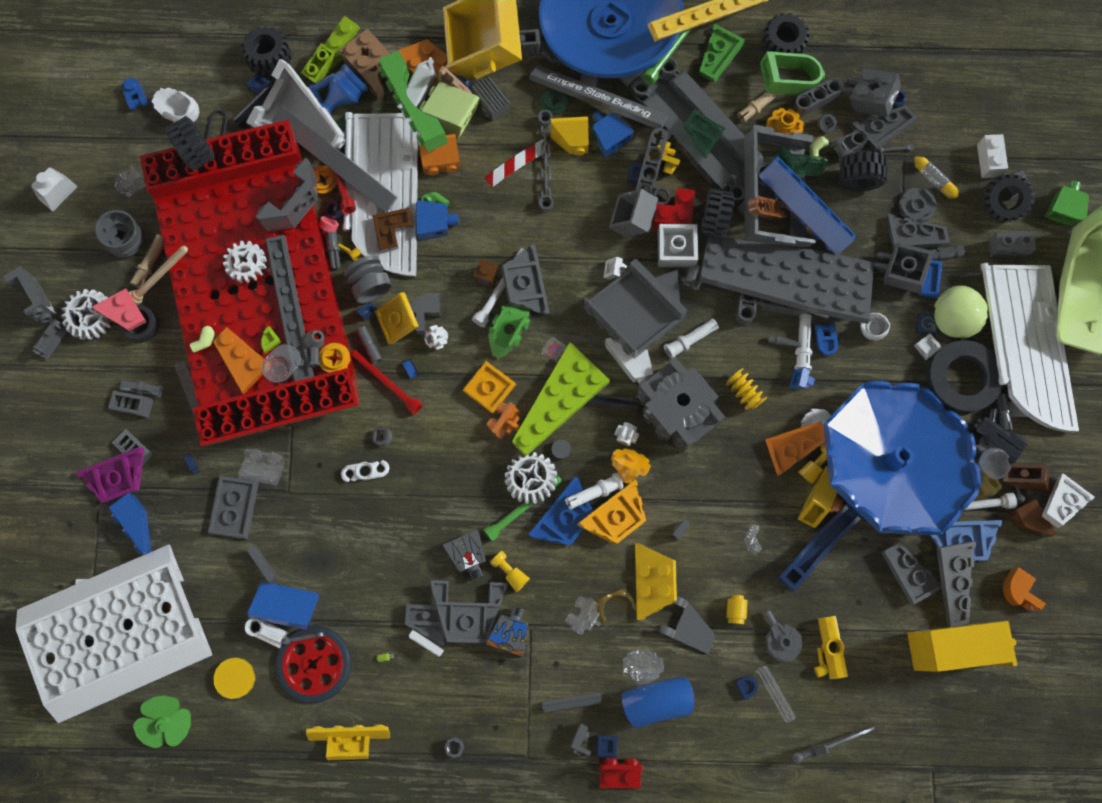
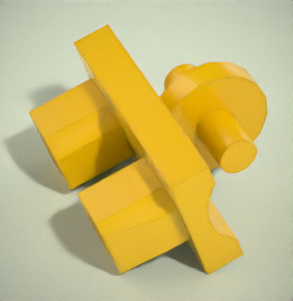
[649,142,680,175]

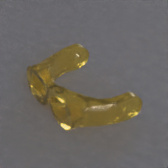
[598,588,637,623]

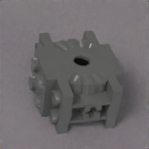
[636,357,725,452]

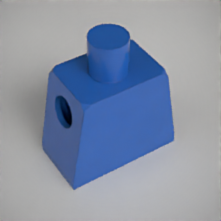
[591,111,634,158]
[416,201,459,241]

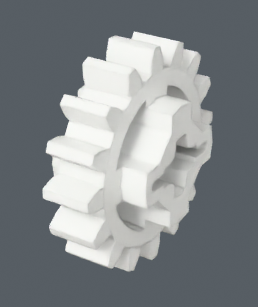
[223,241,267,283]

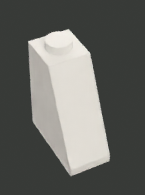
[605,338,653,384]

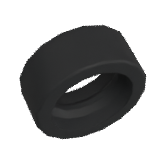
[118,305,159,343]

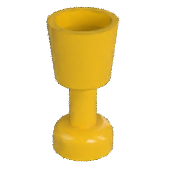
[798,443,827,484]
[490,551,530,592]

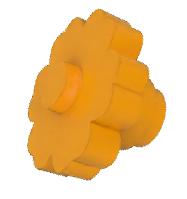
[766,108,804,135]
[611,448,651,483]

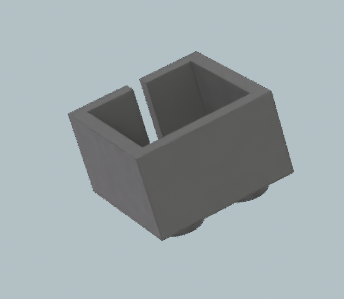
[609,188,658,238]

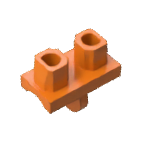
[487,402,520,440]

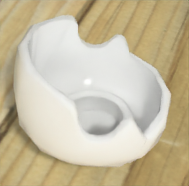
[860,313,890,341]

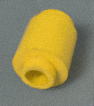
[726,595,748,624]

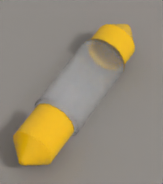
[914,157,958,198]

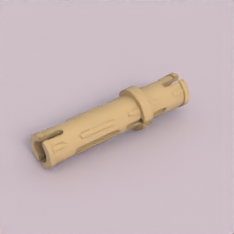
[737,92,780,123]
[130,234,164,288]

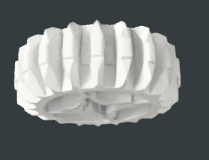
[60,289,113,340]
[505,452,557,504]

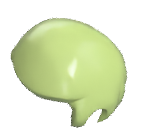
[934,286,988,340]

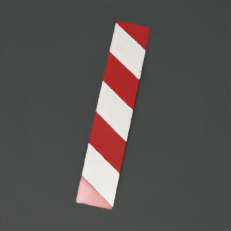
[485,139,554,187]

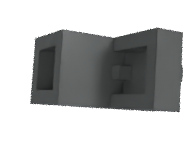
[410,294,441,336]

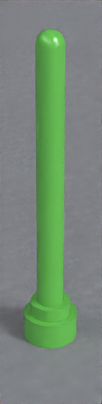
[642,29,691,85]
[483,476,561,542]

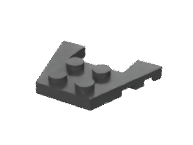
[430,580,508,643]

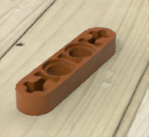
[748,196,788,220]

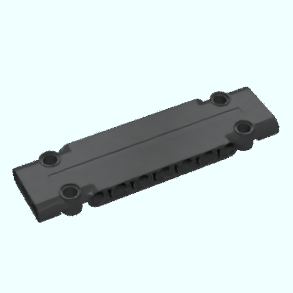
[618,58,777,218]

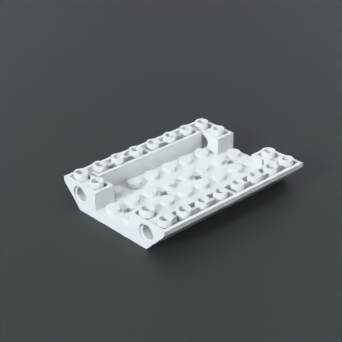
[16,545,212,723]

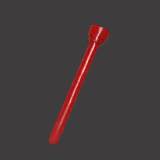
[333,171,356,214]
[351,350,423,415]

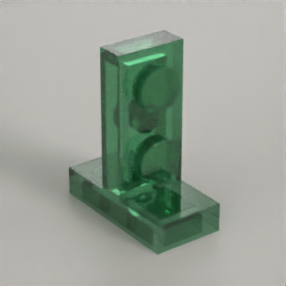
[777,147,828,177]

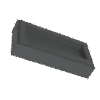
[247,546,278,583]

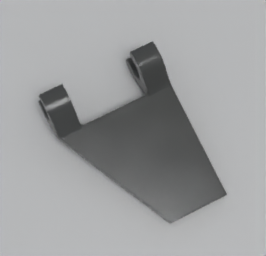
[658,596,716,654]

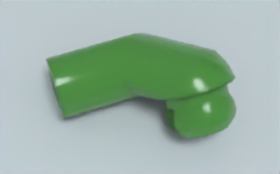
[421,192,450,207]

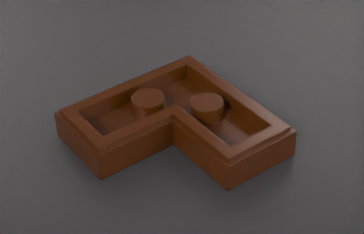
[373,208,413,252]

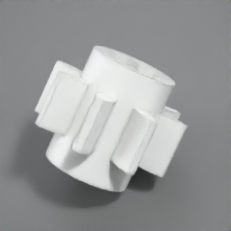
[425,325,448,350]
[614,422,639,446]

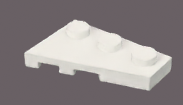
[1042,474,1094,528]

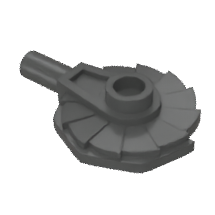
[763,610,803,662]

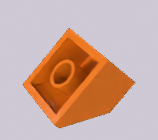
[419,134,461,175]

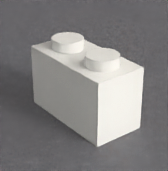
[977,134,1008,178]

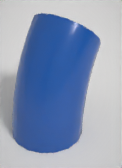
[622,677,694,729]

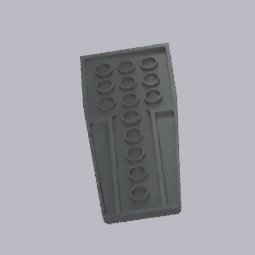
[700,236,874,324]

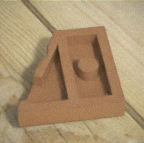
[435,66,472,94]

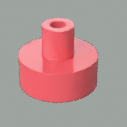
[318,216,339,235]

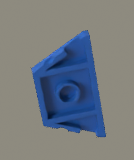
[529,477,594,546]

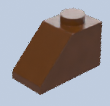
[1003,463,1049,491]
[1009,499,1056,538]

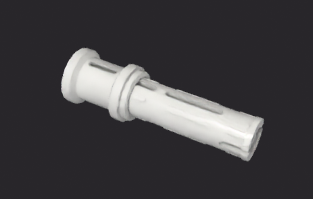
[794,314,812,371]
[664,319,719,359]
[565,473,623,510]

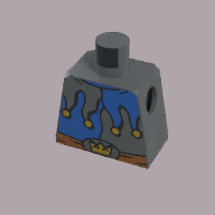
[486,606,528,656]

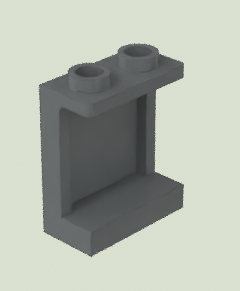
[3,266,57,324]

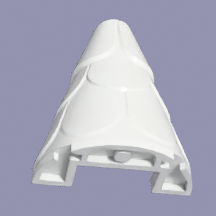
[246,59,345,149]

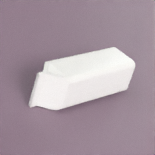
[397,57,436,110]

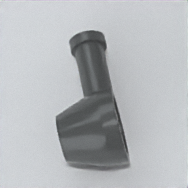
[304,330,324,367]

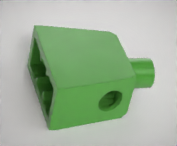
[1045,181,1089,227]

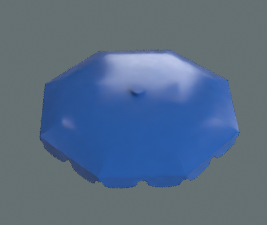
[823,381,981,535]

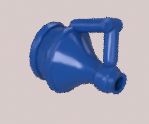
[309,64,368,114]

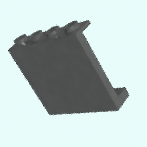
[584,259,687,359]

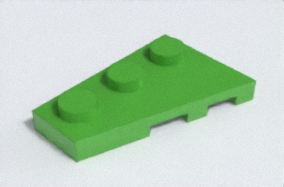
[700,24,745,83]

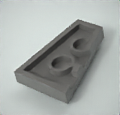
[881,543,942,605]

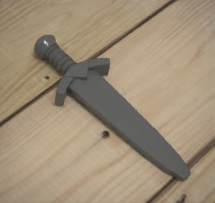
[791,726,875,765]

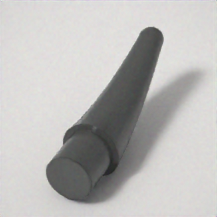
[768,336,801,347]

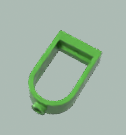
[760,51,825,95]

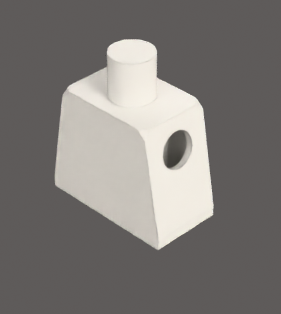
[31,167,78,211]

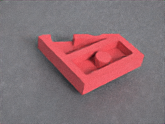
[92,289,146,331]

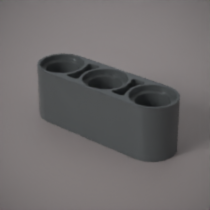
[792,78,843,117]

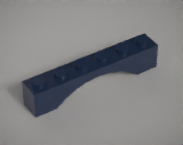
[775,501,862,592]

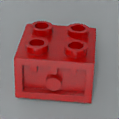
[599,758,643,788]

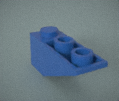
[109,493,151,555]

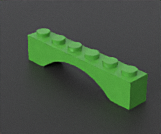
[378,50,448,152]

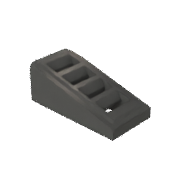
[108,391,153,418]
[112,429,154,466]

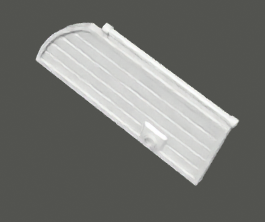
[343,112,418,277]
[981,263,1079,432]

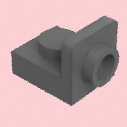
[570,723,591,757]

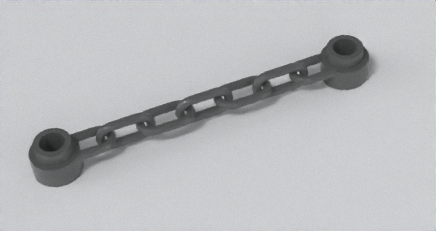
[538,110,553,212]

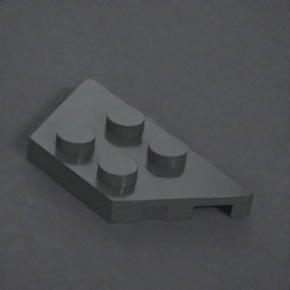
[501,244,550,315]

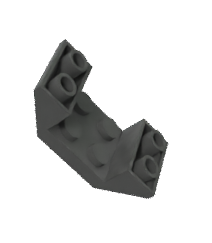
[256,158,318,232]

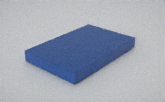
[247,581,319,630]

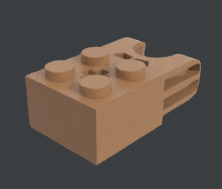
[339,28,390,99]

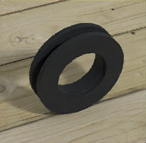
[925,340,1002,415]

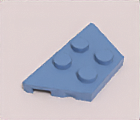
[930,520,1002,561]

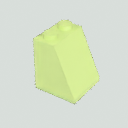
[419,82,480,140]

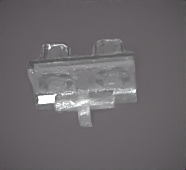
[565,596,601,635]

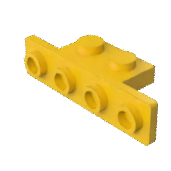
[306,725,390,760]

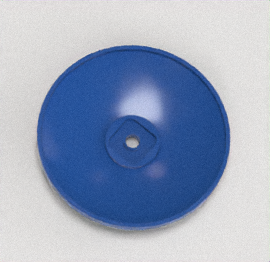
[539,0,683,78]

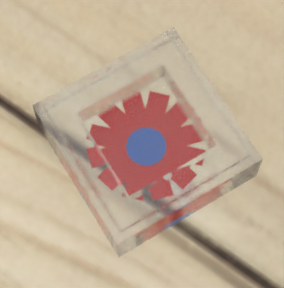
[541,336,567,363]

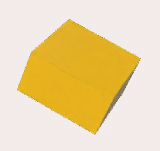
[443,0,522,82]
[907,621,1018,672]

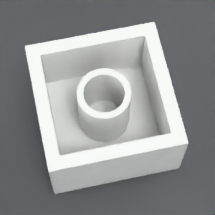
[657,224,698,268]

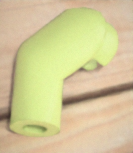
[809,136,829,162]

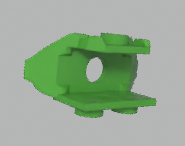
[488,305,531,359]

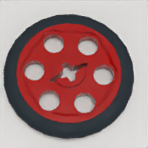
[275,625,351,703]

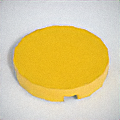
[214,658,255,699]

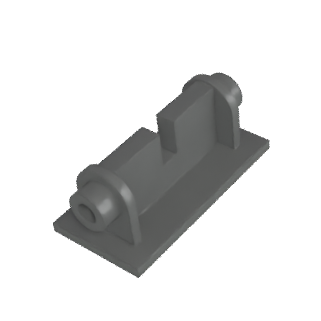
[31,319,67,360]

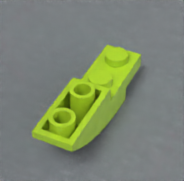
[301,16,360,83]

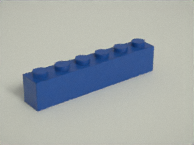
[759,156,856,255]

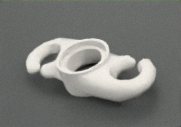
[341,460,389,482]

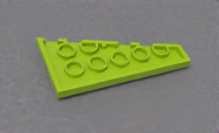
[512,342,610,457]

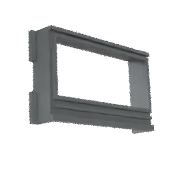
[744,125,815,249]

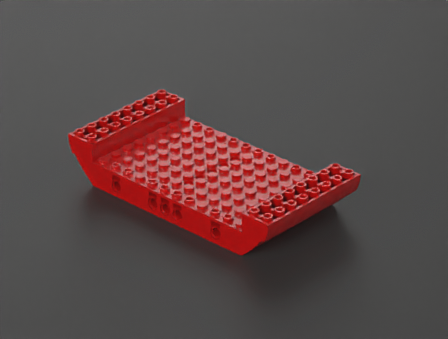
[140,119,360,447]

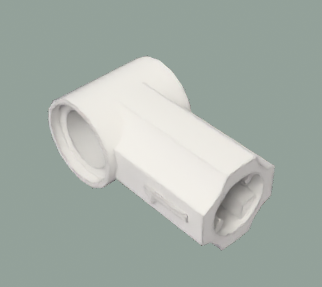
[245,618,288,648]

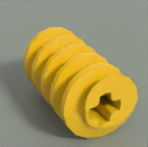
[726,368,767,410]

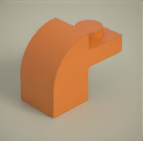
[1003,567,1046,611]

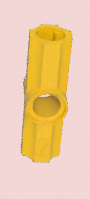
[818,616,848,679]

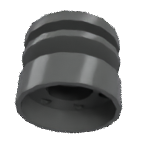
[95,210,144,258]
[343,255,393,304]

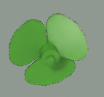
[133,695,191,748]

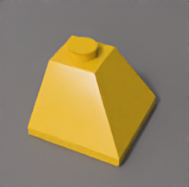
[550,117,589,155]

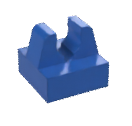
[790,368,815,390]

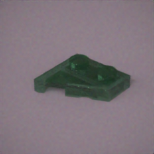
[684,110,725,159]

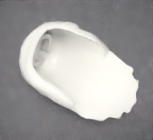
[152,88,200,123]

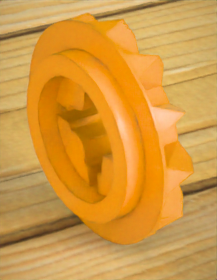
[313,166,337,195]
[319,343,351,372]

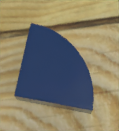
[357,303,377,321]

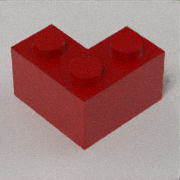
[652,188,695,230]

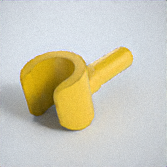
[338,243,363,261]
[814,648,828,678]

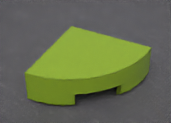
[261,326,282,354]

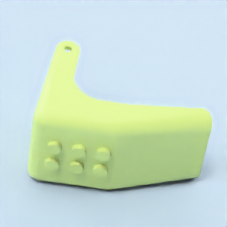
[1056,206,1102,356]

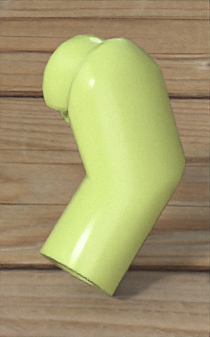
[190,326,214,352]

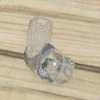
[744,524,762,554]

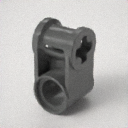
[830,130,868,161]

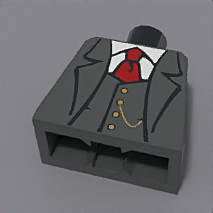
[443,530,486,580]

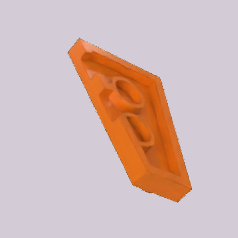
[213,327,271,394]
[765,421,825,476]

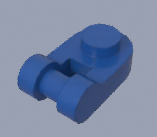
[122,78,149,111]
[814,323,838,356]

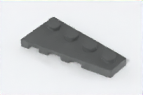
[936,541,976,627]

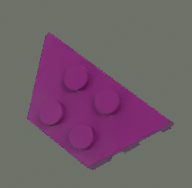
[76,447,144,503]

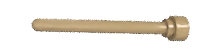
[129,246,188,305]

